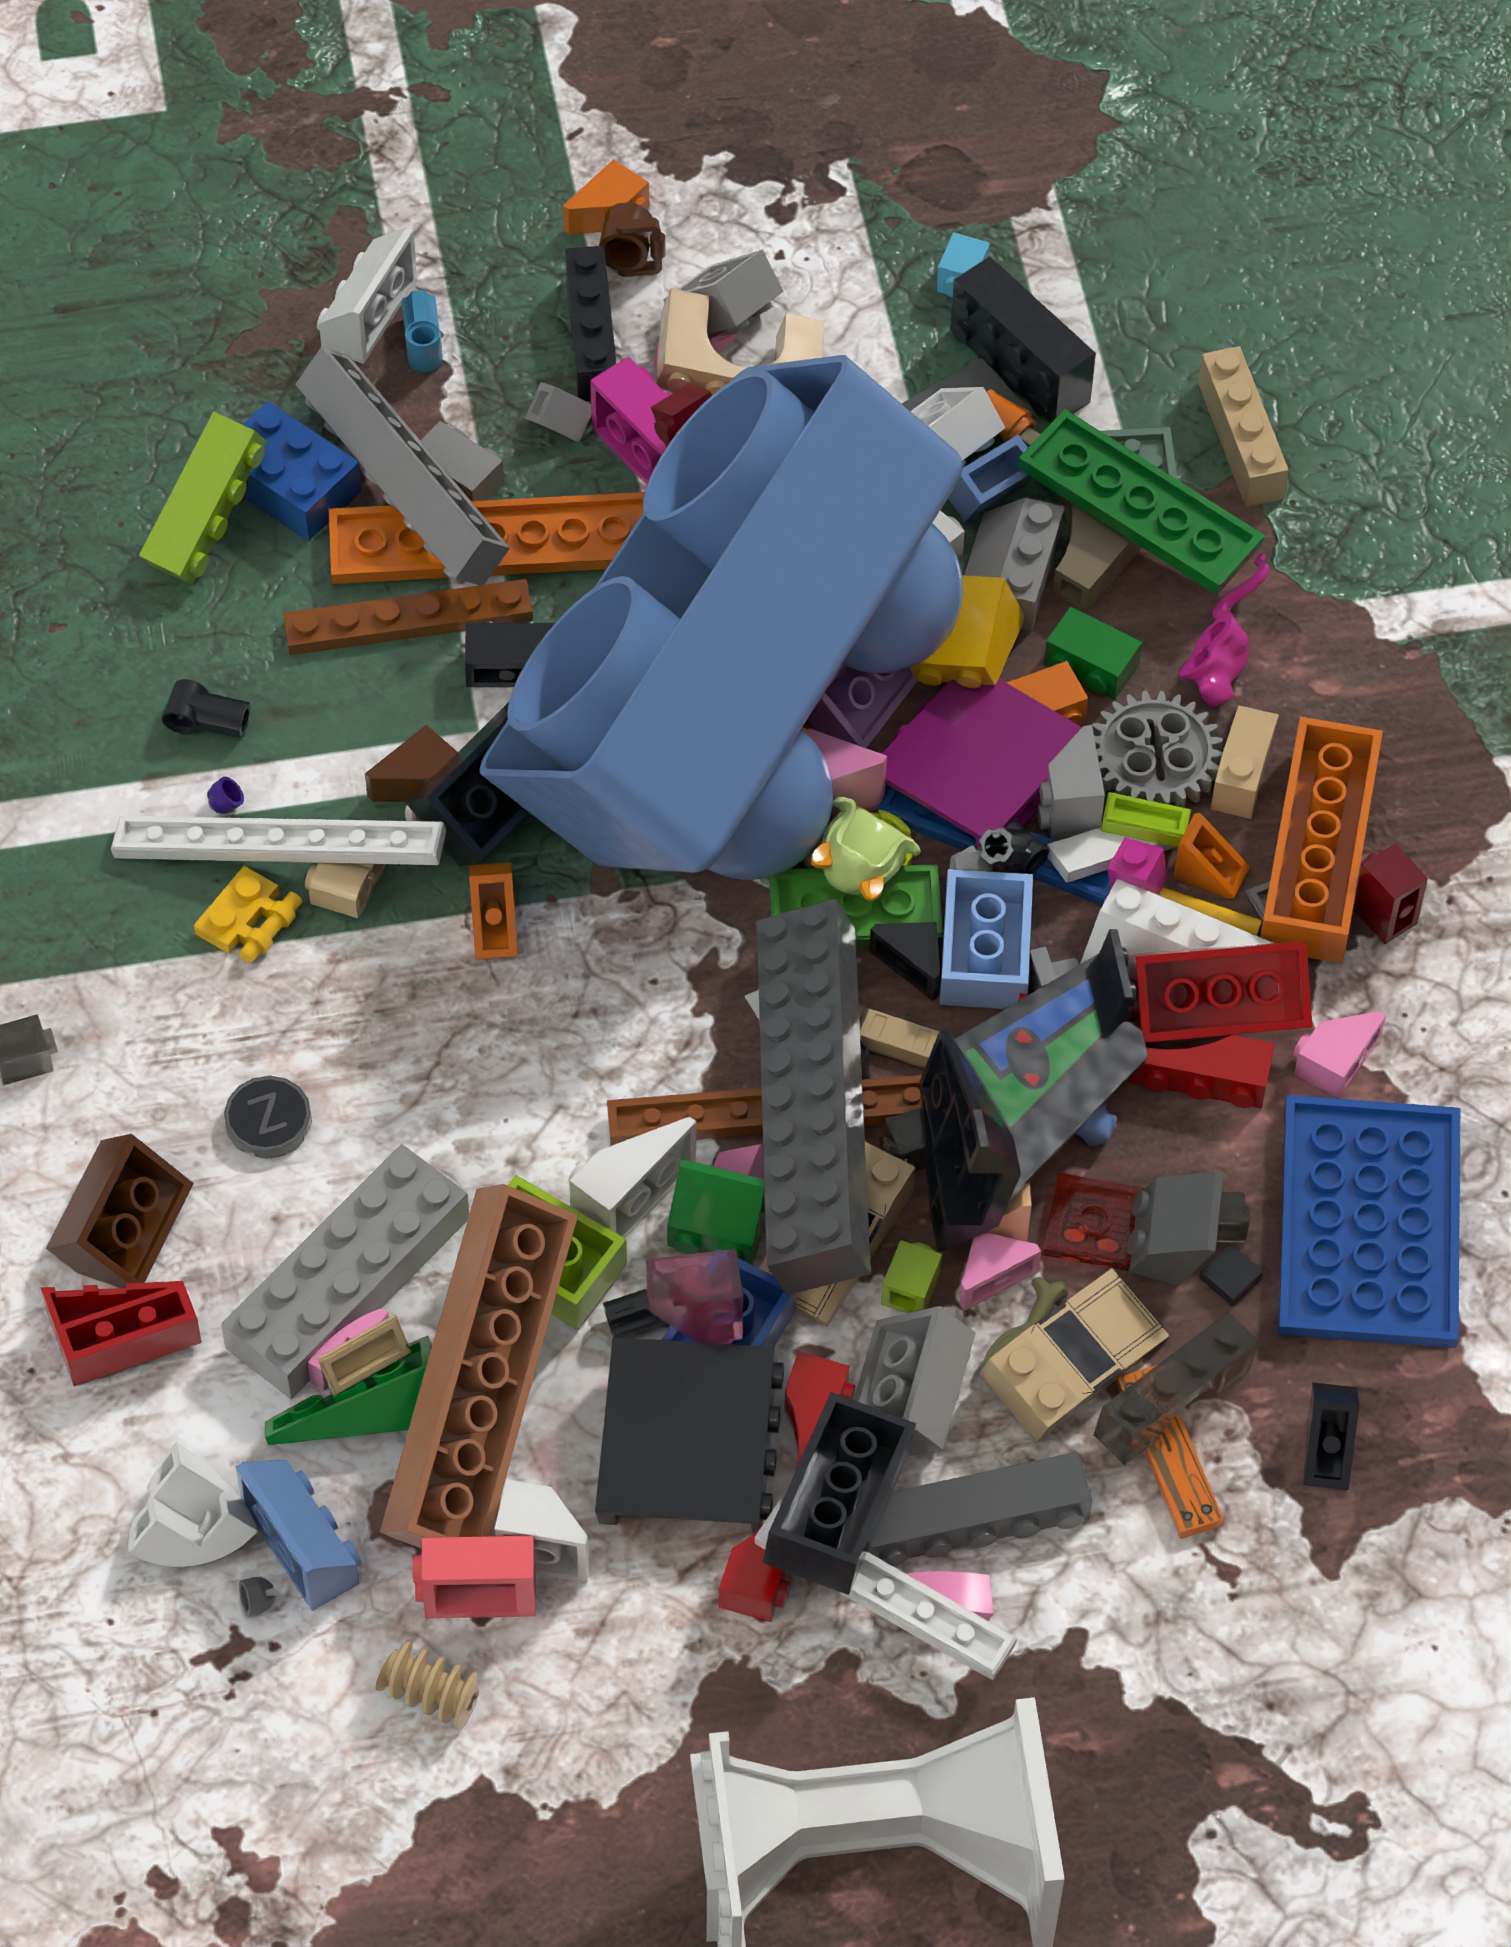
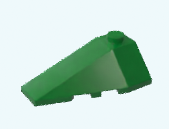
[265,1335,432,1445]

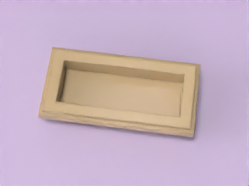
[859,1008,939,1069]
[317,1315,412,1396]

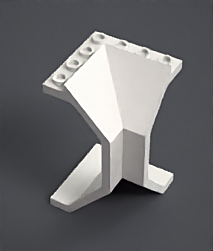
[690,1697,1064,1947]

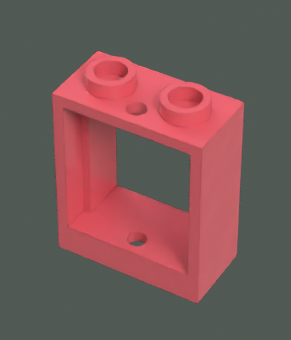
[413,1536,536,1619]

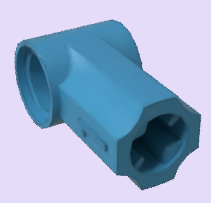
[401,290,443,373]

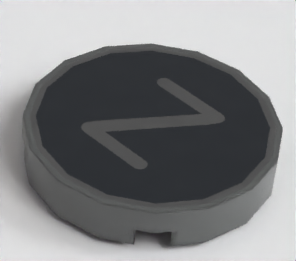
[224,1075,312,1159]

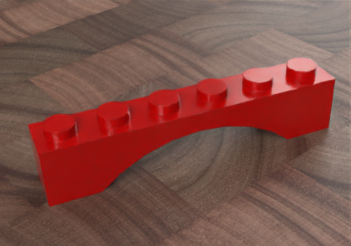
[1018,993,1275,1108]
[718,1351,855,1622]

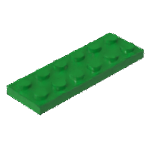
[1017,409,1265,595]

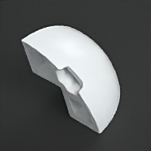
[128,1442,258,1567]

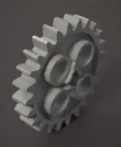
[1092,691,1223,808]

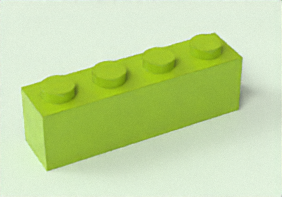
[139,411,267,585]

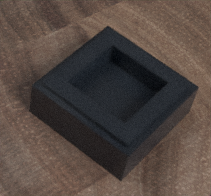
[1199,1244,1263,1306]

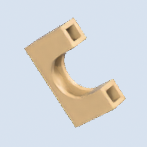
[656,288,825,395]

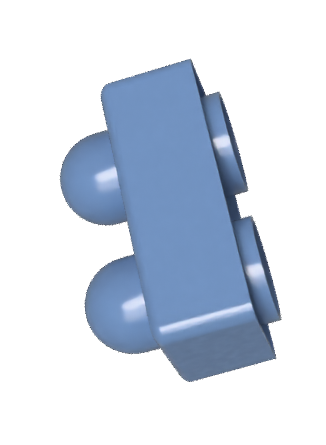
[480,355,963,880]

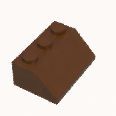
[46,1133,194,1288]

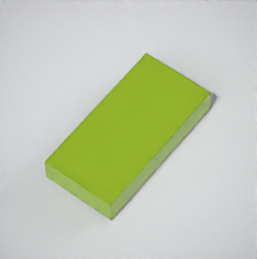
[1101,792,1191,848]

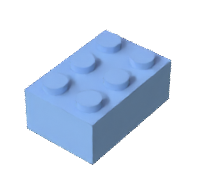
[940,869,1033,1009]

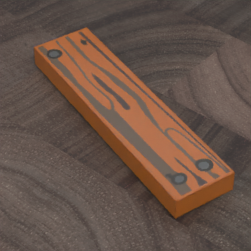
[1116,1365,1224,1539]

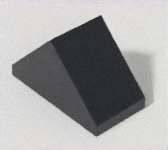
[869,922,940,1001]

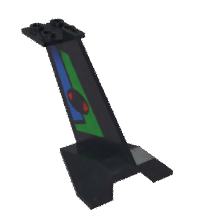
[919,929,1148,1251]

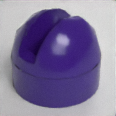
[207,777,244,814]

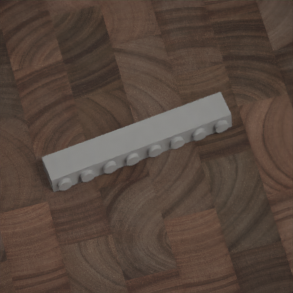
[295,347,510,586]

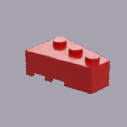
[41,1281,202,1386]

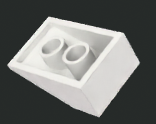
[569,1117,696,1238]

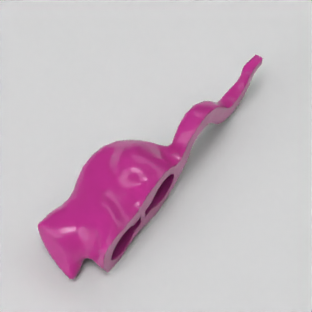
[1179,553,1270,708]

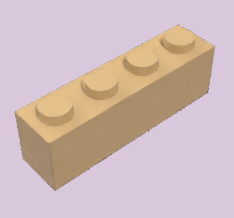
[1198,346,1289,507]

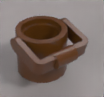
[599,202,666,277]

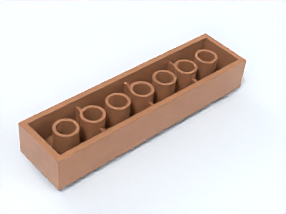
[380,1184,578,1549]

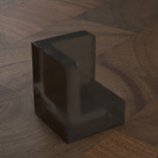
[1216,1192,1250,1243]

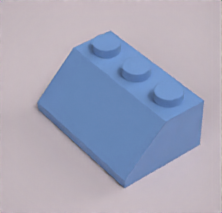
[235,1459,361,1611]

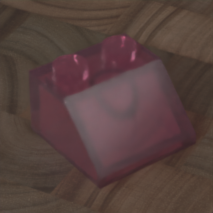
[645,1249,743,1344]

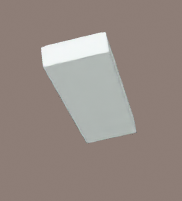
[1047,827,1174,883]

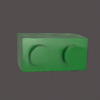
[1044,606,1142,700]

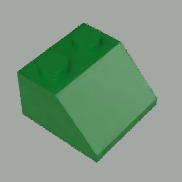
[667,1159,766,1265]

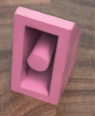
[1293,1011,1386,1099]

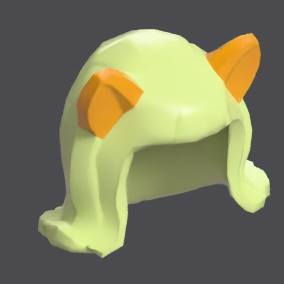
[811,797,921,901]

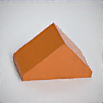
[1173,813,1250,900]

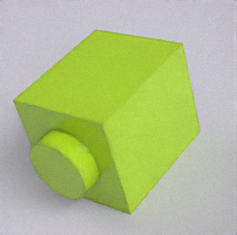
[881,1240,942,1313]

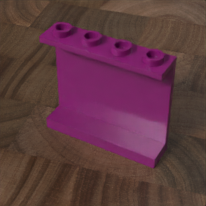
[878,678,1082,848]

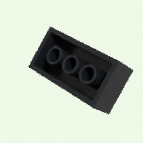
[950,256,1096,423]
[406,702,529,867]
[762,1392,917,1595]

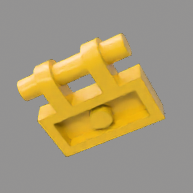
[193,866,303,964]

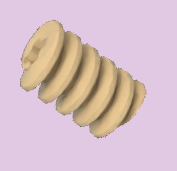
[375,1640,479,1730]

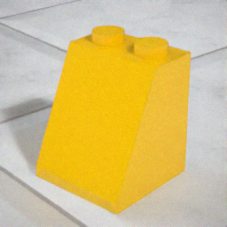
[910,575,1025,688]

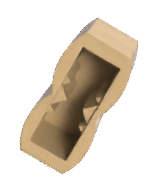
[305,863,386,918]

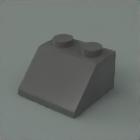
[1127,1172,1223,1287]

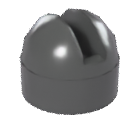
[239,1577,275,1616]

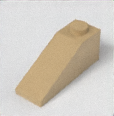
[1211,705,1279,819]

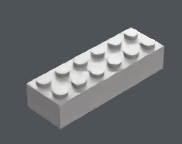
[221,1144,469,1399]

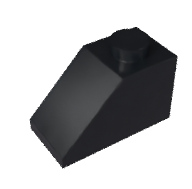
[1303,1382,1360,1490]

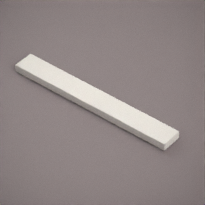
[111,816,446,865]

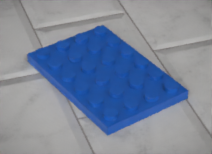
[1278,1095,1461,1348]

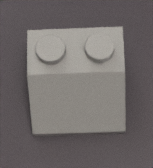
[663,250,784,334]
[1037,725,1105,841]

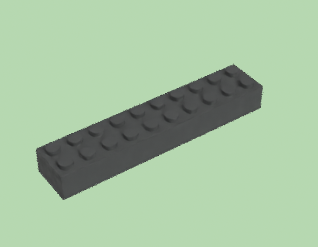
[757,899,871,1295]

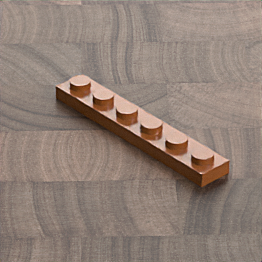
[283,579,533,655]

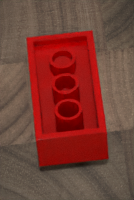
[1127,941,1313,1042]

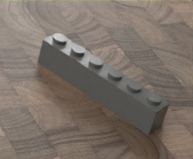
[868,1452,1092,1567]

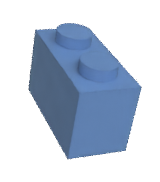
[948,435,1032,522]

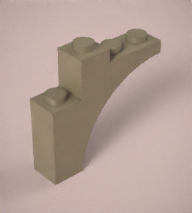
[1020,427,1141,613]

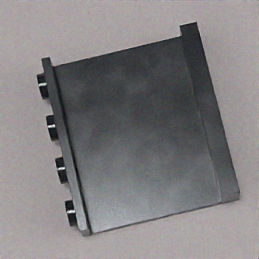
[595,1337,784,1534]

